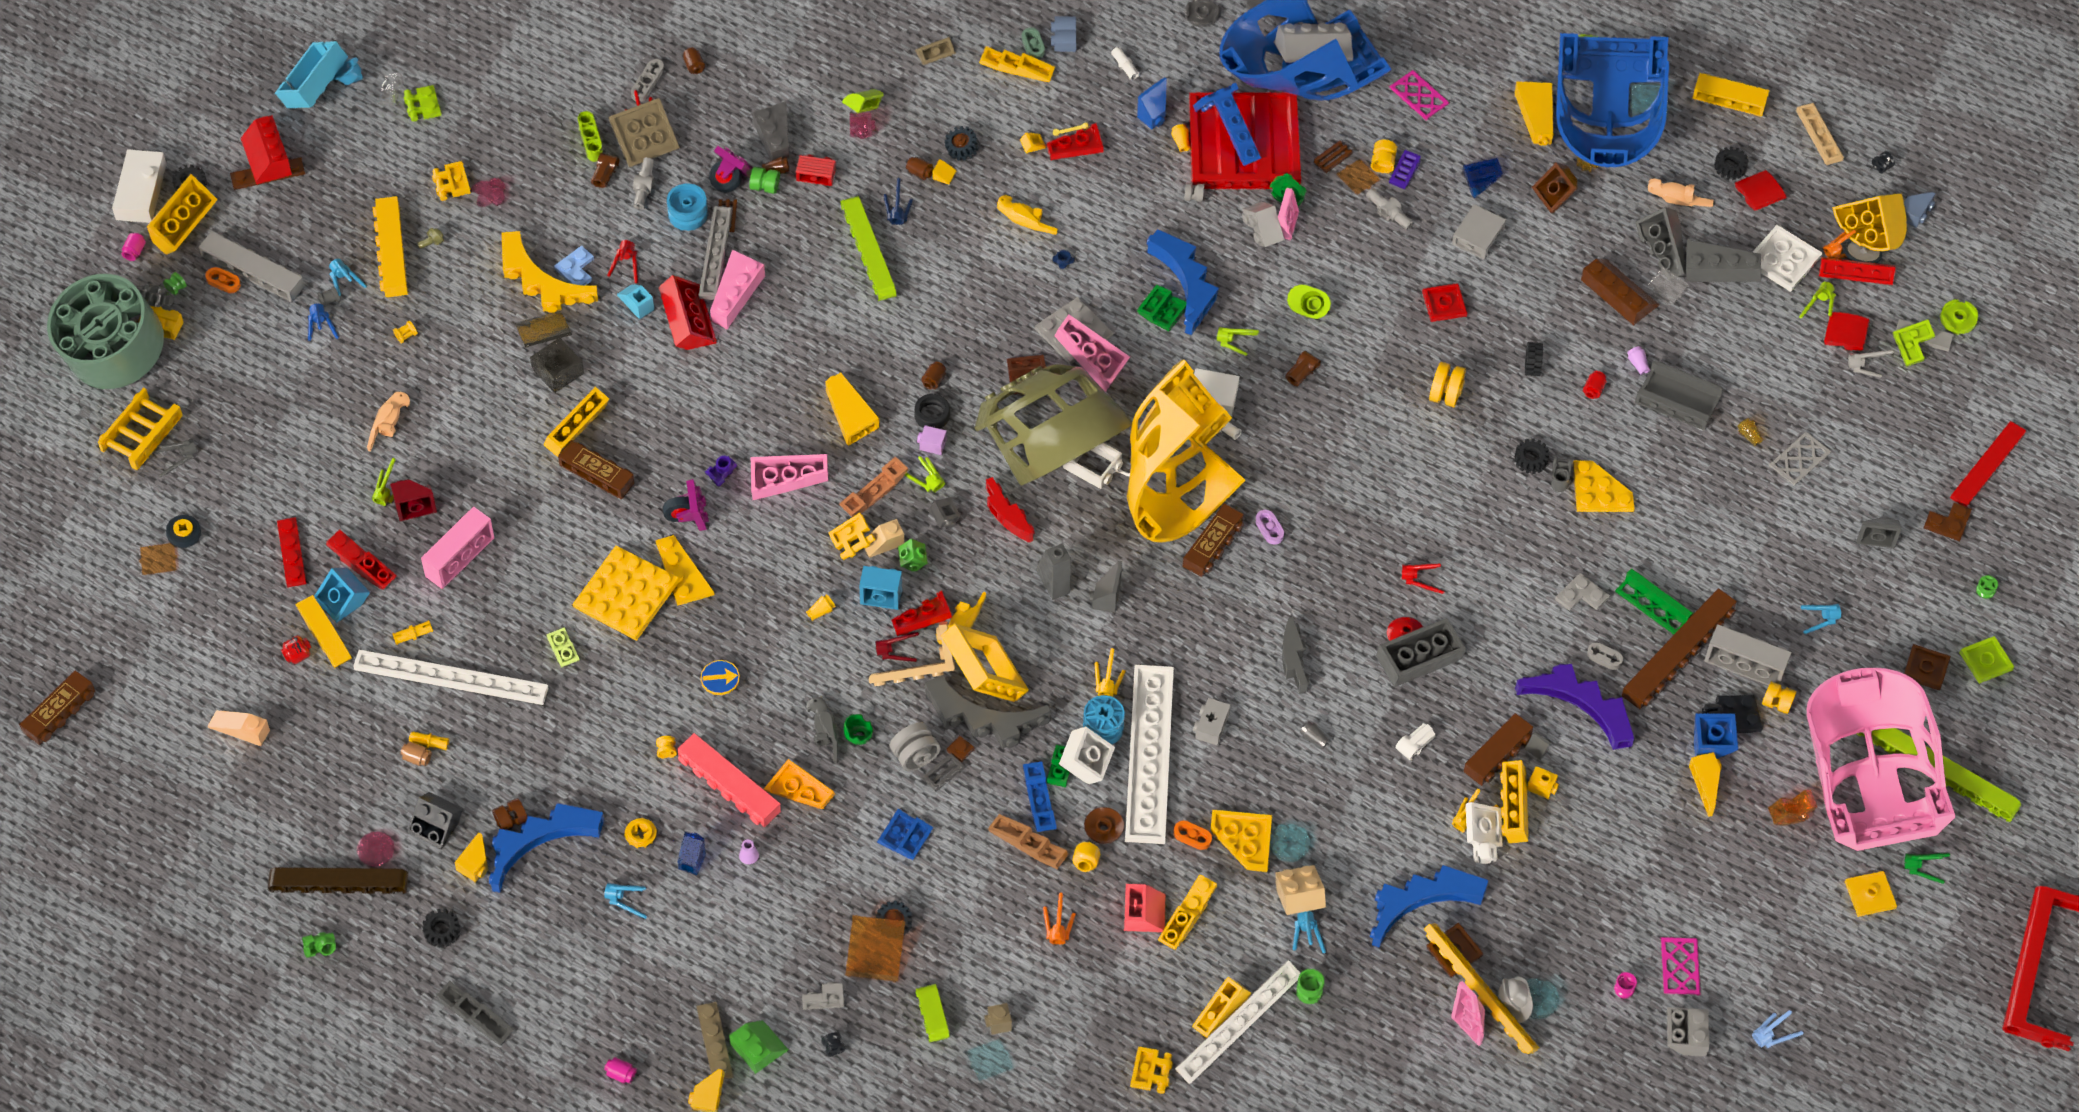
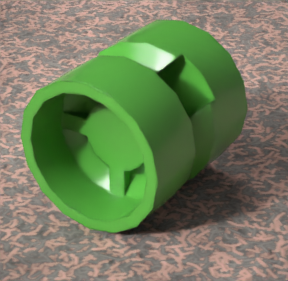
[749,166,780,194]
[1296,969,1324,1004]

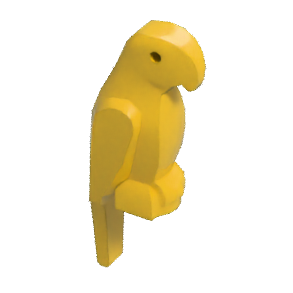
[997,195,1058,235]
[936,592,986,645]

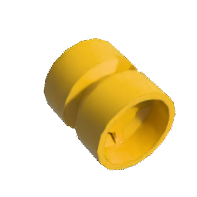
[1371,139,1397,173]
[1762,681,1797,715]

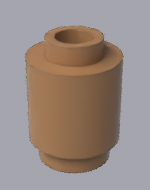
[400,741,432,766]

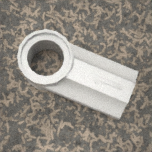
[1396,723,1435,761]

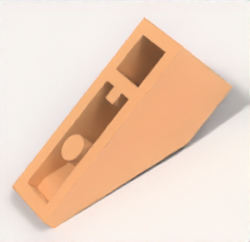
[208,711,270,746]

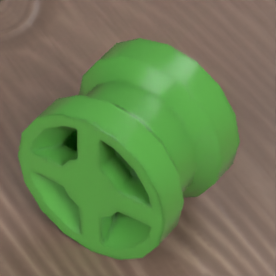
[163,272,187,296]
[1976,575,1998,599]

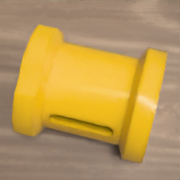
[393,320,418,344]

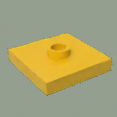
[1845,871,1897,917]

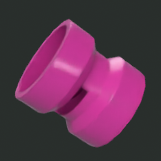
[1614,972,1637,999]

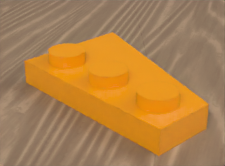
[764,759,835,810]

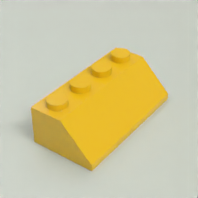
[147,174,218,255]

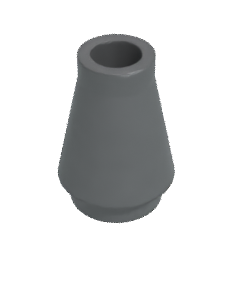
[1300,721,1329,749]

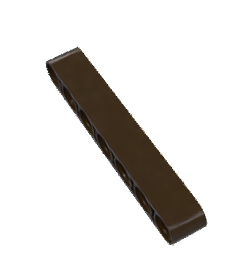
[267,867,408,894]

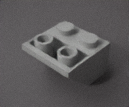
[1667,1007,1709,1057]

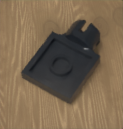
[1701,695,1763,733]

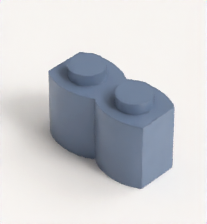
[1051,16,1076,52]

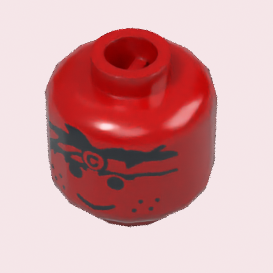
[281,635,312,664]

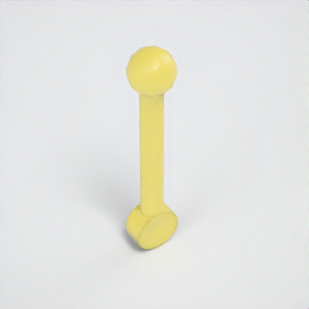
[1053,123,1089,136]

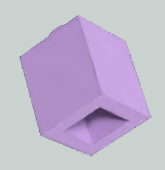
[917,426,947,455]

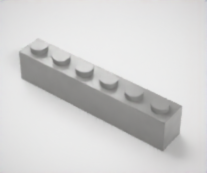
[199,232,305,302]

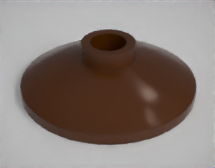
[1084,807,1124,844]

